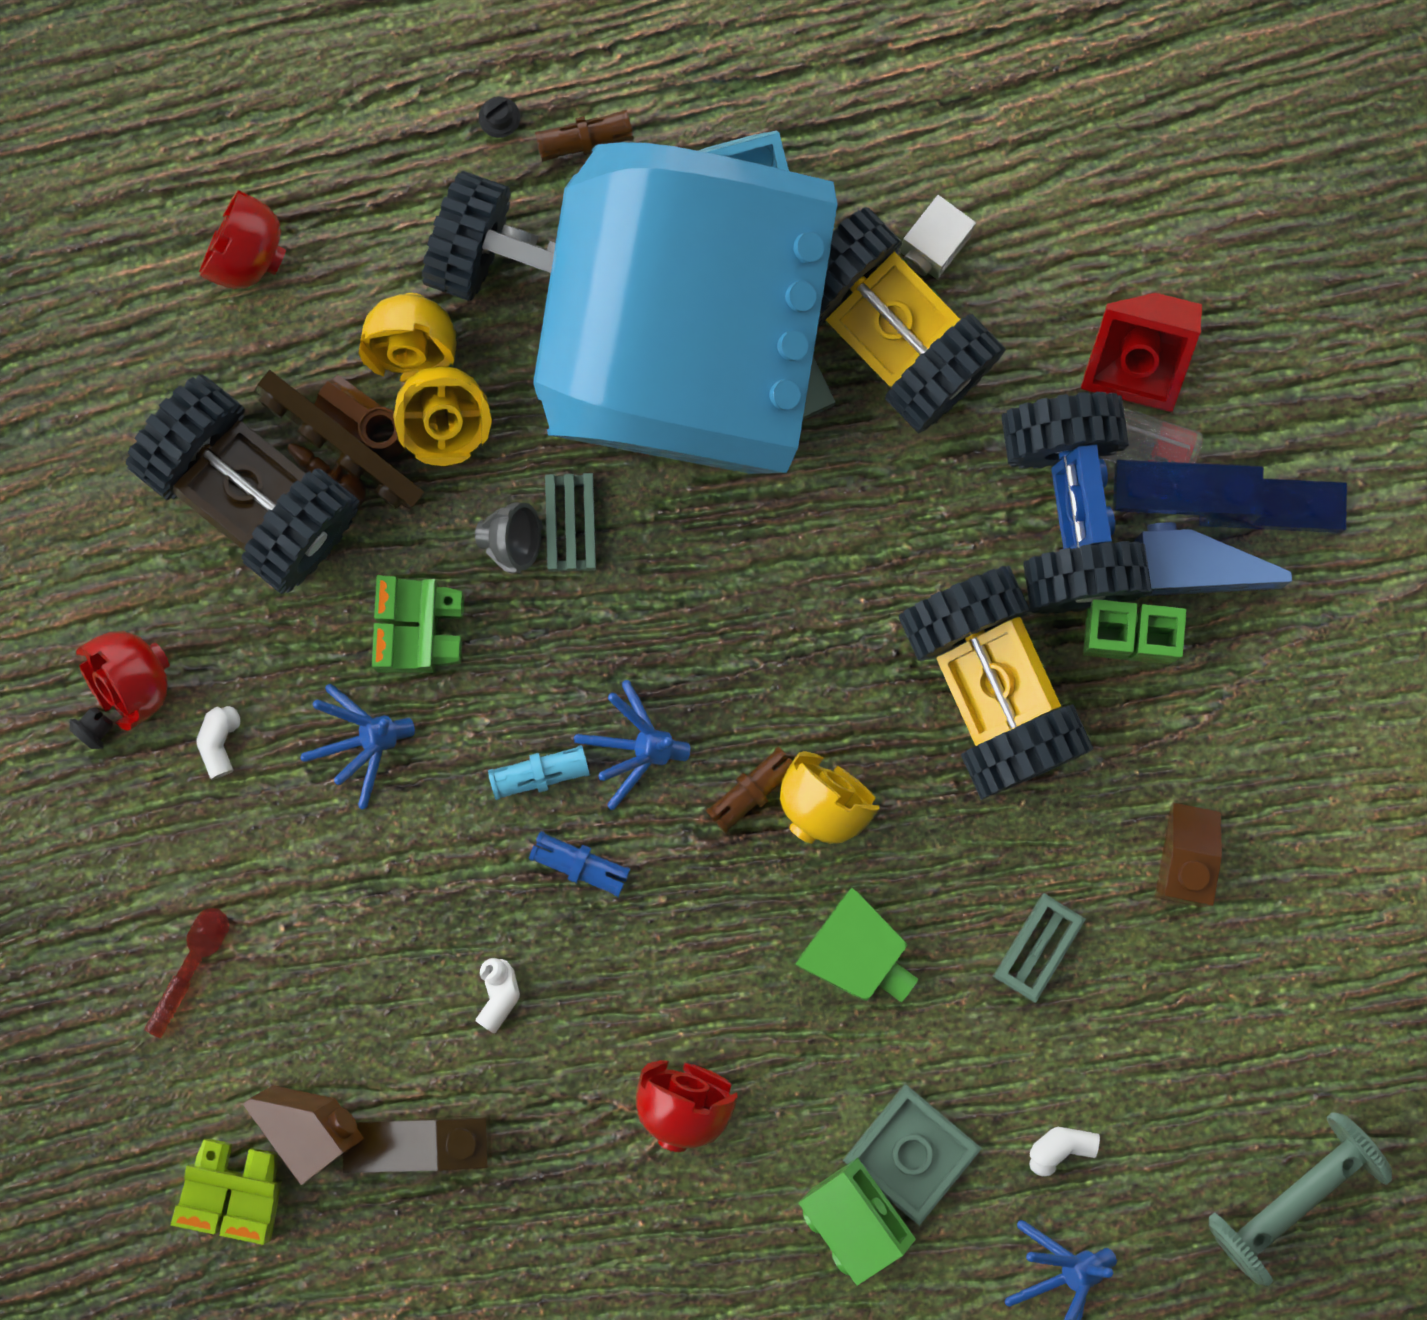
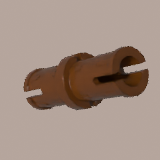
[535,110,634,162]
[705,747,793,834]

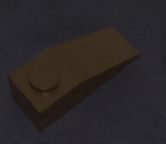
[343,1115,492,1173]

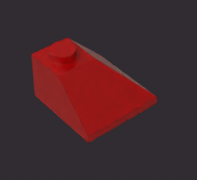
[1080,293,1202,413]

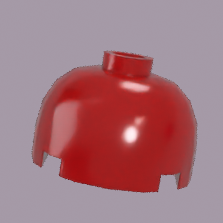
[199,190,286,289]
[76,631,170,731]
[636,1060,738,1152]

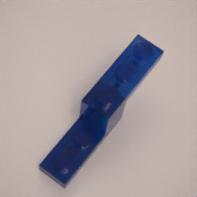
[1113,460,1347,533]

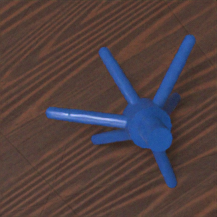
[573,680,690,810]
[300,684,415,809]
[1005,1220,1117,1320]

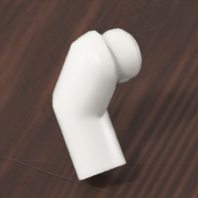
[197,706,240,780]
[475,958,520,1034]

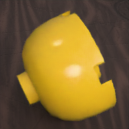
[358,293,456,382]
[393,366,492,466]
[780,751,880,844]

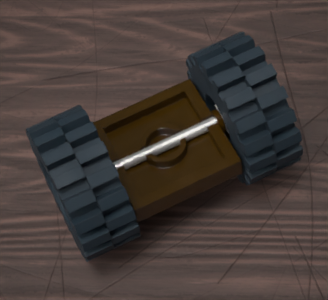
[126,374,360,594]

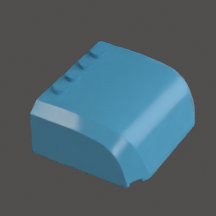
[533,142,837,474]

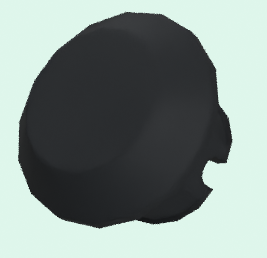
[478,96,520,138]
[69,707,113,749]

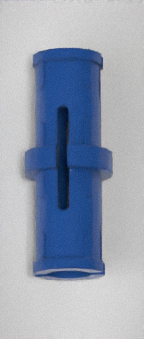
[529,831,631,897]

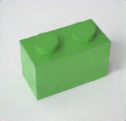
[798,1157,916,1286]

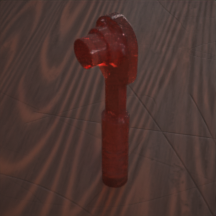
[144,908,230,1039]

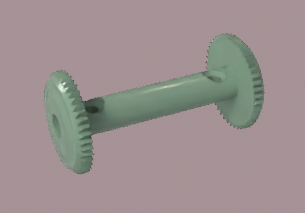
[1209,1113,1392,1286]

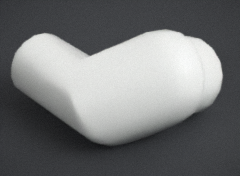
[1029,1127,1100,1176]

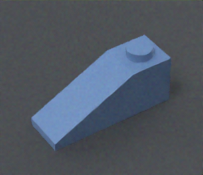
[1135,522,1292,596]

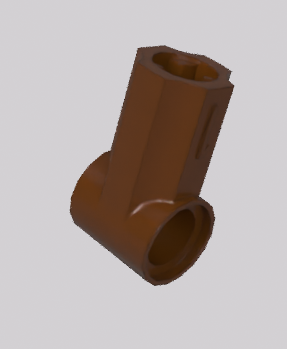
[314,374,406,460]

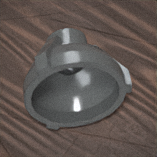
[475,502,543,574]

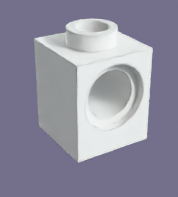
[900,195,976,280]

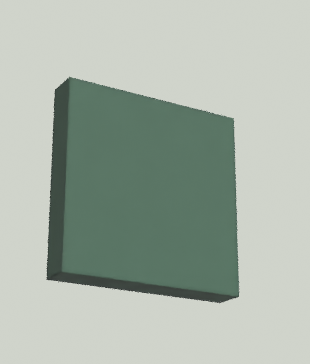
[843,1084,982,1226]

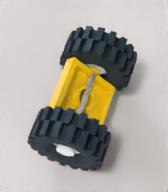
[818,207,1006,434]
[899,566,1094,799]

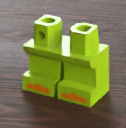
[170,1139,282,1245]

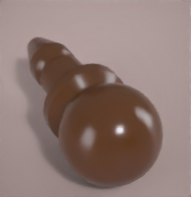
[287,443,366,508]

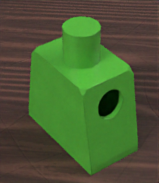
[794,888,919,1003]

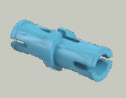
[488,745,590,800]

